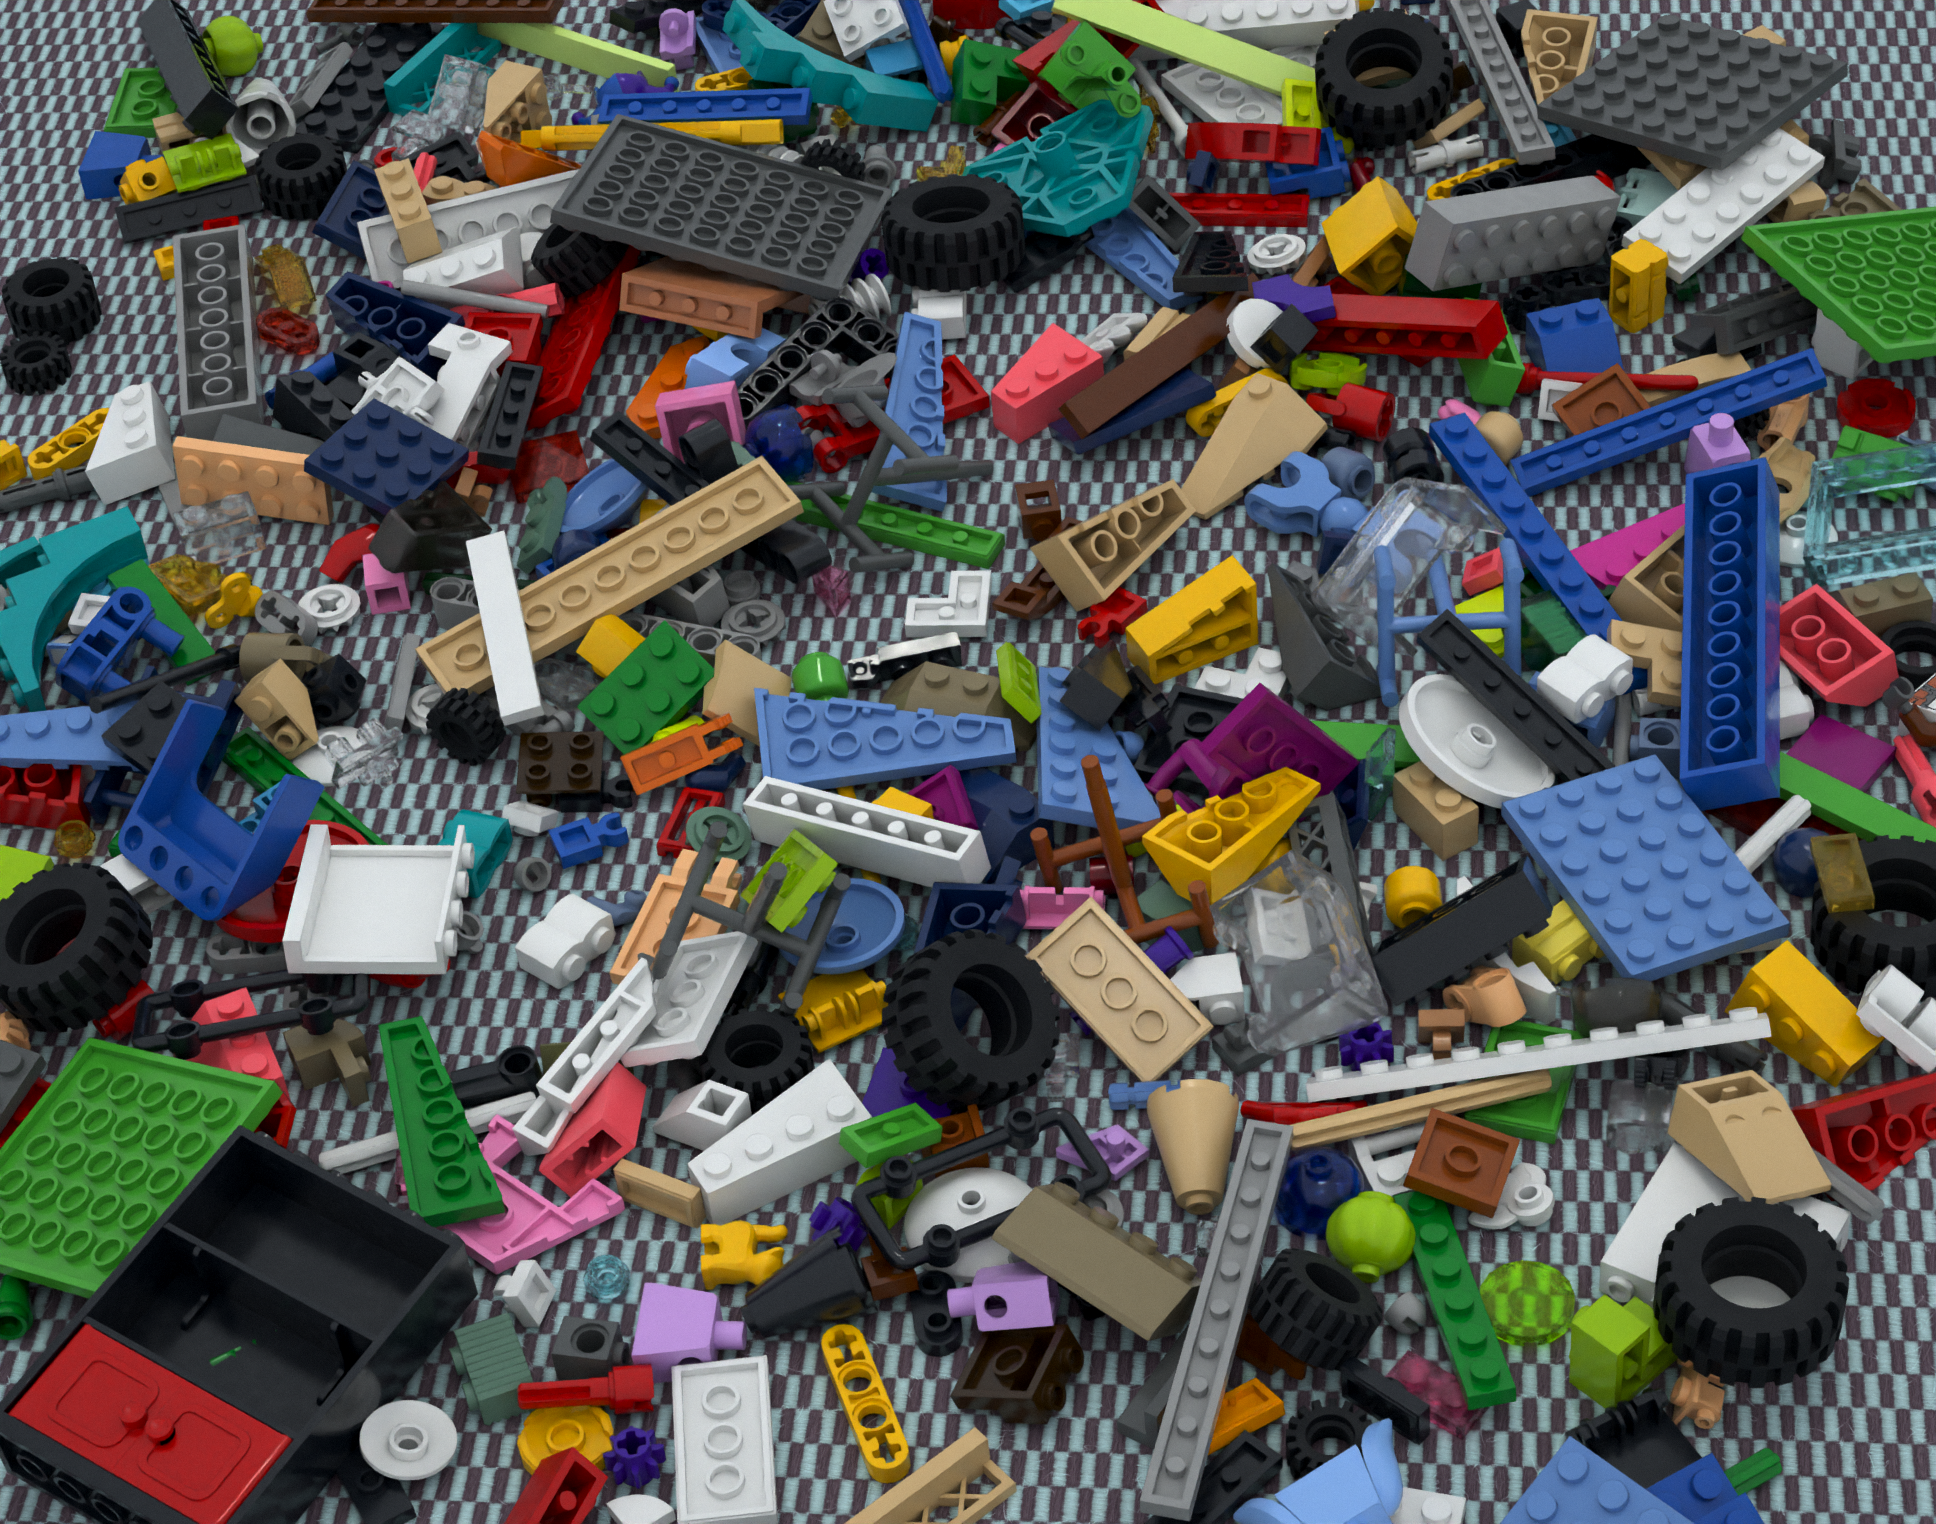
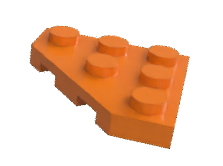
[626,335,711,439]

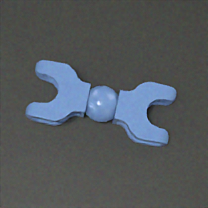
[1244,451,1448,594]

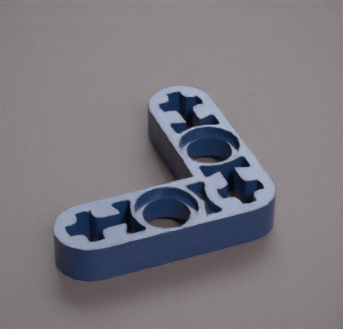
[702,0,821,37]

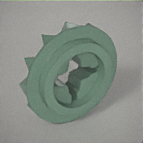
[684,806,752,864]

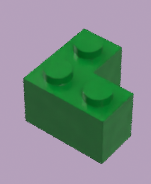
[950,39,1030,126]

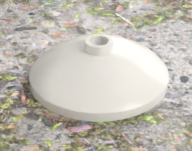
[904,1167,1032,1283]

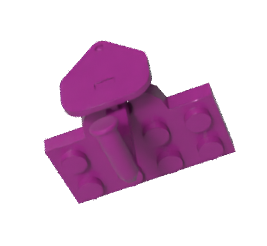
[1144,683,1360,823]

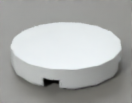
[1226,298,1283,369]

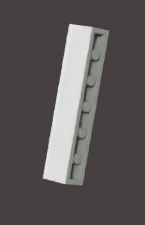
[743,776,991,888]

